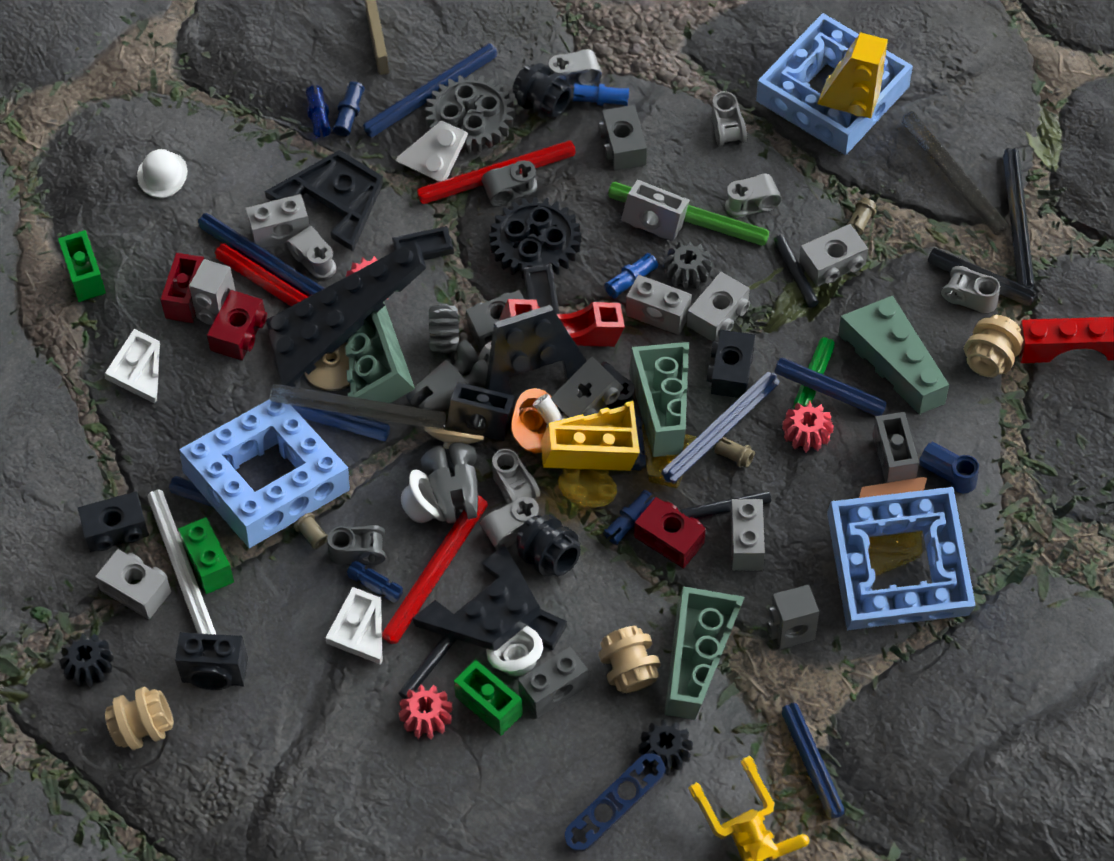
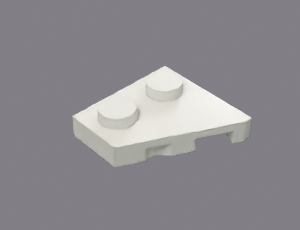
[396,120,468,182]
[105,329,160,403]
[326,587,383,665]

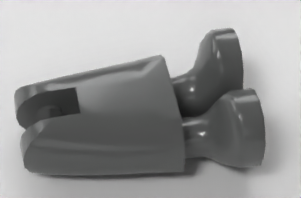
[406,340,488,419]
[420,442,478,523]

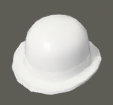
[137,149,188,198]
[400,469,446,523]
[486,626,543,677]

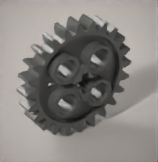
[425,74,515,153]

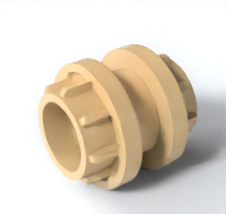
[964,315,1024,378]
[598,626,661,693]
[105,687,173,750]

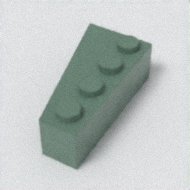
[838,295,949,414]
[345,302,415,417]
[629,342,689,457]
[664,586,745,720]

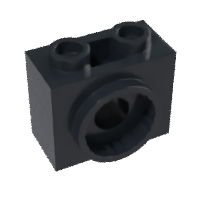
[175,632,248,690]

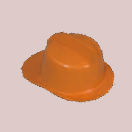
[511,388,558,453]

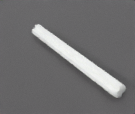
[147,490,216,634]

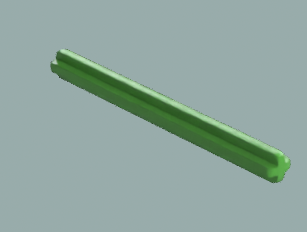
[608,182,769,246]

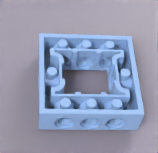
[756,13,913,155]
[179,394,350,548]
[827,487,975,630]

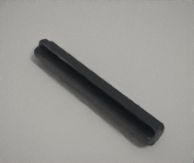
[928,248,1036,306]

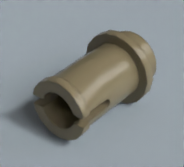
[847,198,877,235]
[714,436,755,468]
[294,512,328,549]

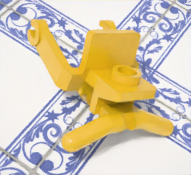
[688,756,809,861]

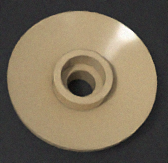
[304,342,350,391]
[424,427,484,449]

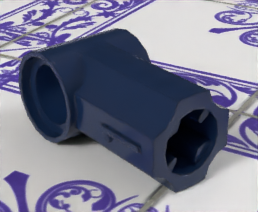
[919,441,979,493]

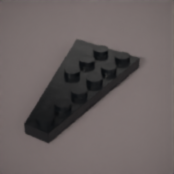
[266,241,426,392]

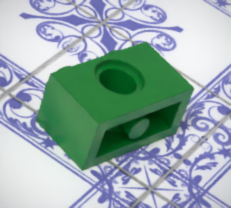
[58,230,106,302]
[178,517,234,594]
[454,660,523,736]

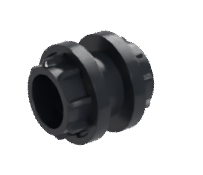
[512,63,572,119]
[516,514,581,577]

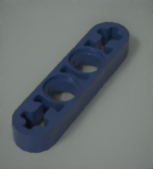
[565,753,665,851]

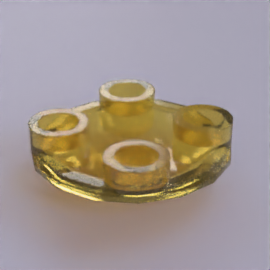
[558,468,617,508]

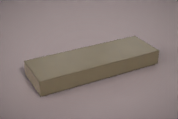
[365,0,389,75]

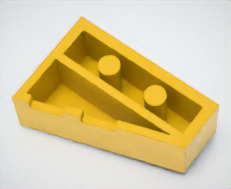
[817,32,888,119]
[541,401,640,471]

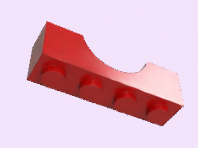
[499,299,625,347]
[1019,317,1114,363]

